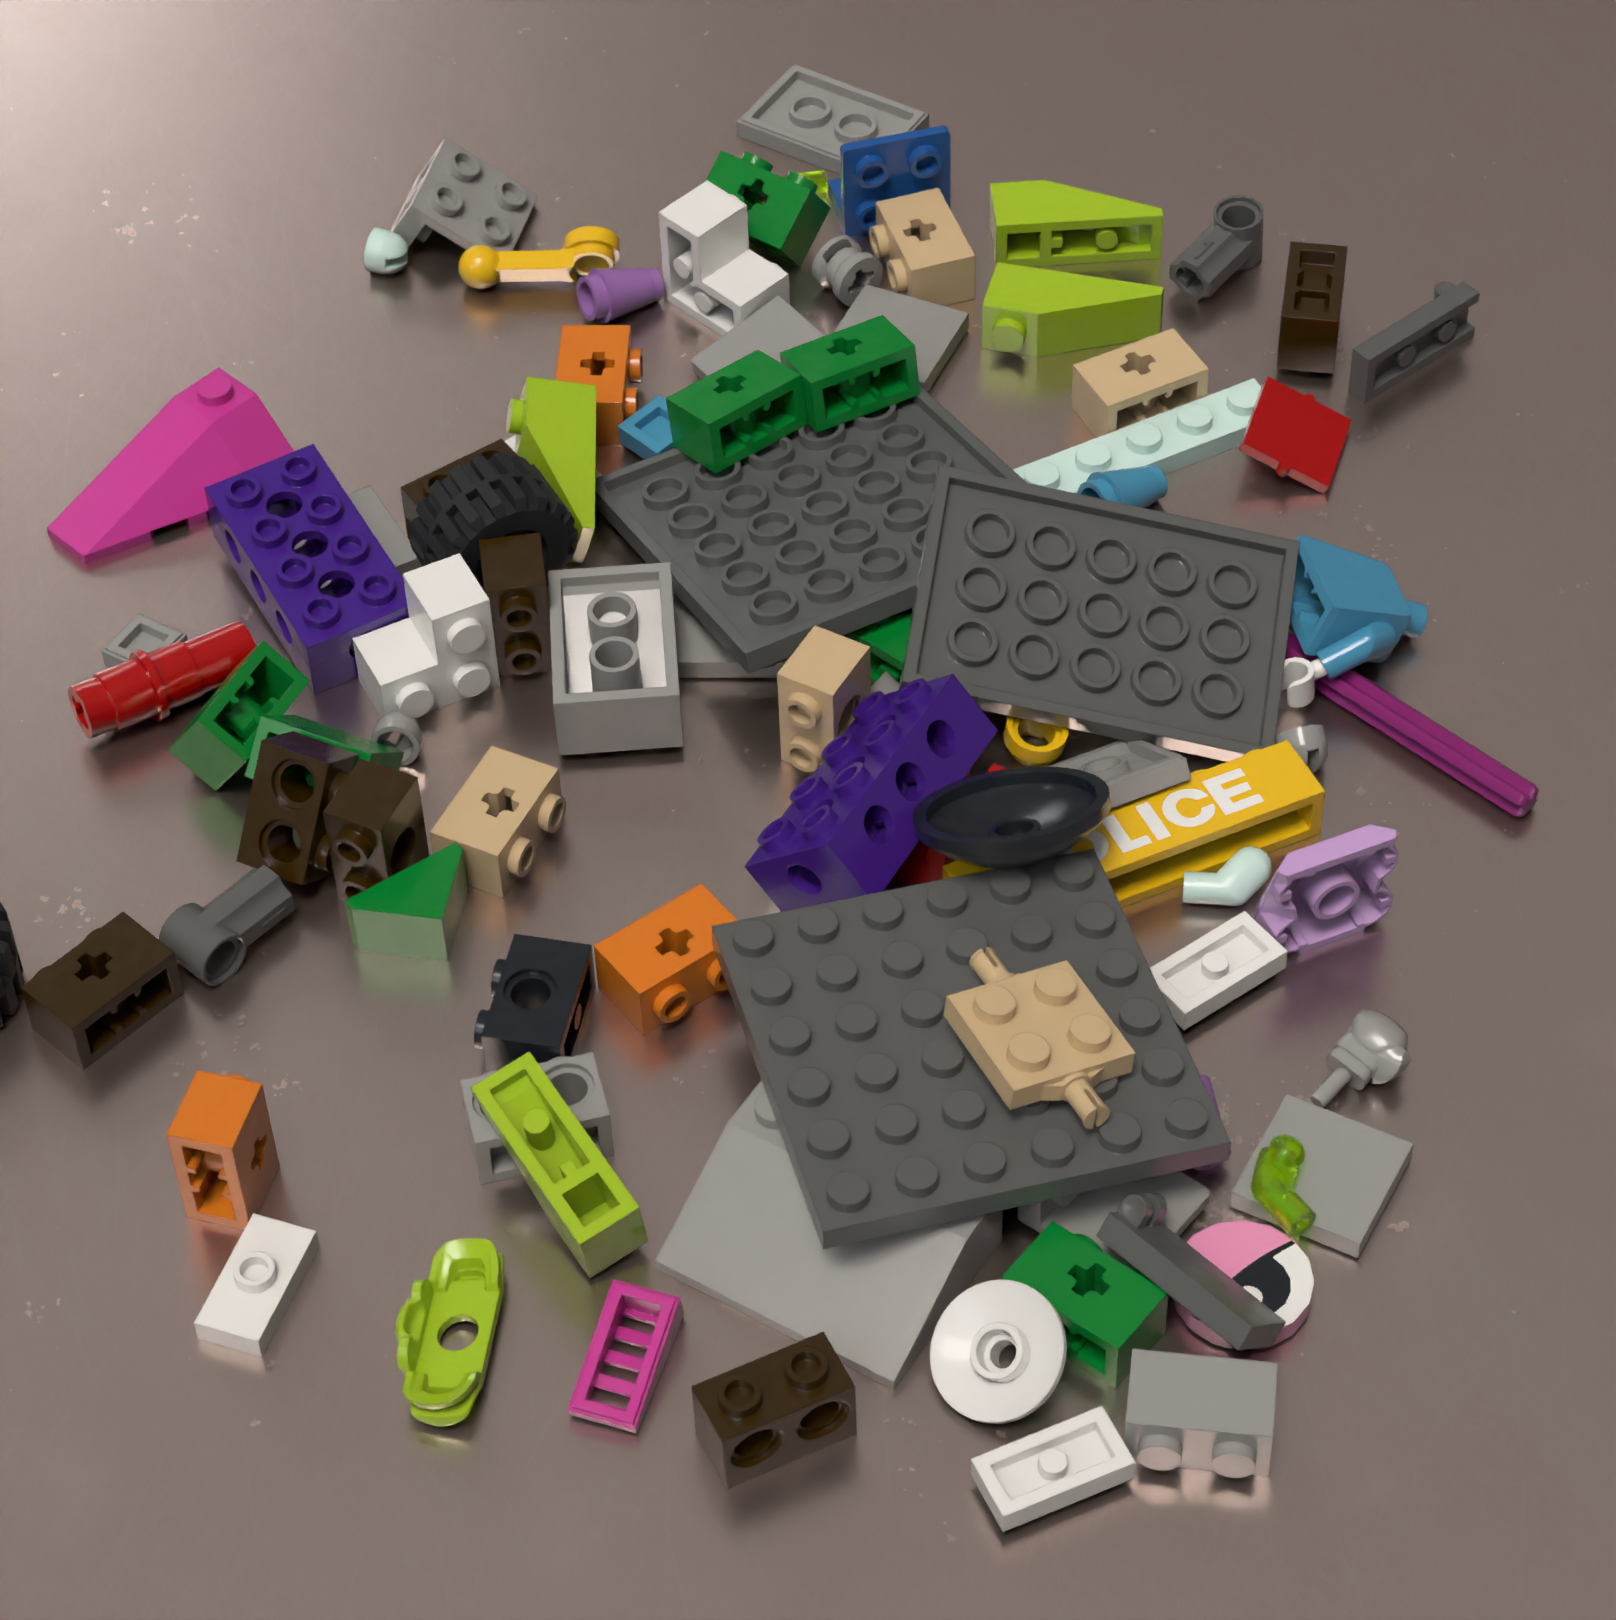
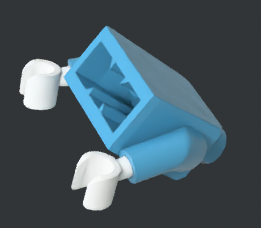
[1281,534,1427,708]

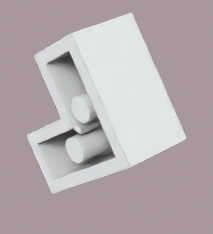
[658,180,790,336]
[352,553,500,718]

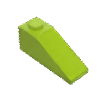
[990,180,1164,267]
[982,262,1164,357]
[506,376,596,563]
[470,1051,648,1278]

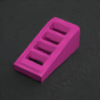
[567,1279,684,1434]

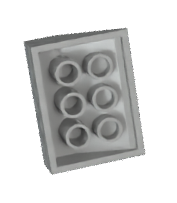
[655,1080,1003,1390]

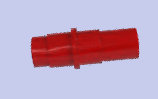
[68,621,256,739]

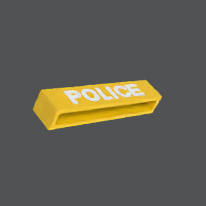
[943,740,1325,908]

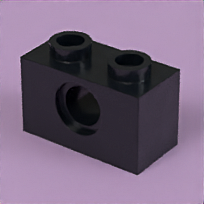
[474,934,596,1072]

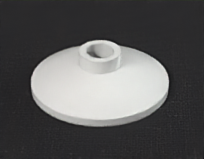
[930,1279,1067,1424]

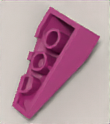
[47,367,294,564]

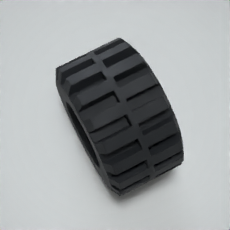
[409,453,577,592]

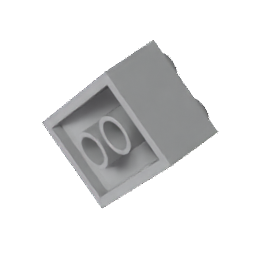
[548,562,683,755]

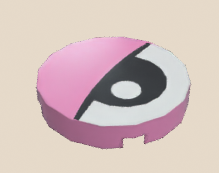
[1173,1220,1315,1350]

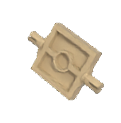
[943,947,1136,1129]

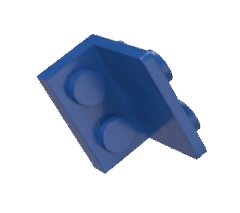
[828,125,951,237]

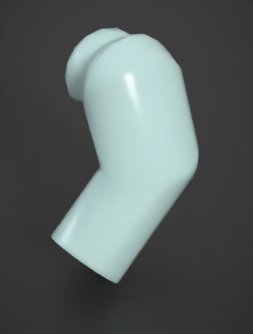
[1182,846,1272,906]

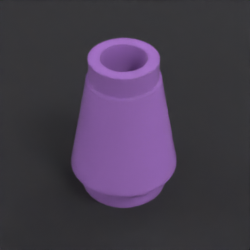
[576,267,664,324]

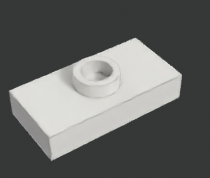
[1150,911,1288,1030]
[194,1213,320,1357]
[971,1406,1136,1532]

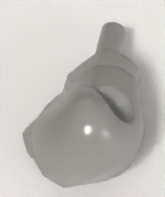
[1310,1009,1411,1108]

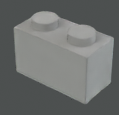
[1124,1349,1278,1478]

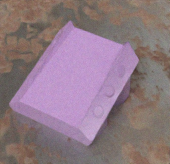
[1253,824,1399,954]

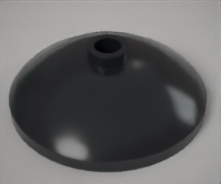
[912,766,1111,869]

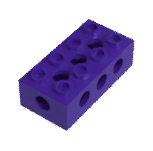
[204,444,409,695]
[744,674,998,912]

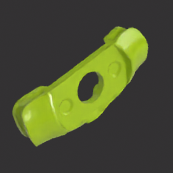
[395,1238,504,1427]

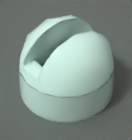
[364,227,408,274]

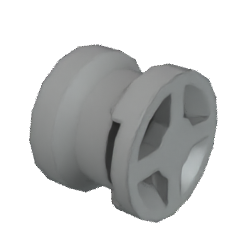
[812,235,883,306]

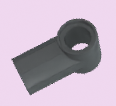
[1169,195,1264,302]
[159,865,295,986]

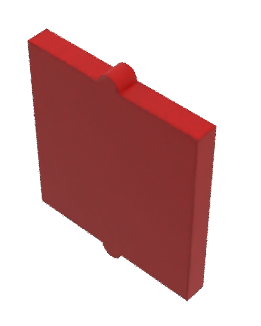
[1238,376,1352,494]

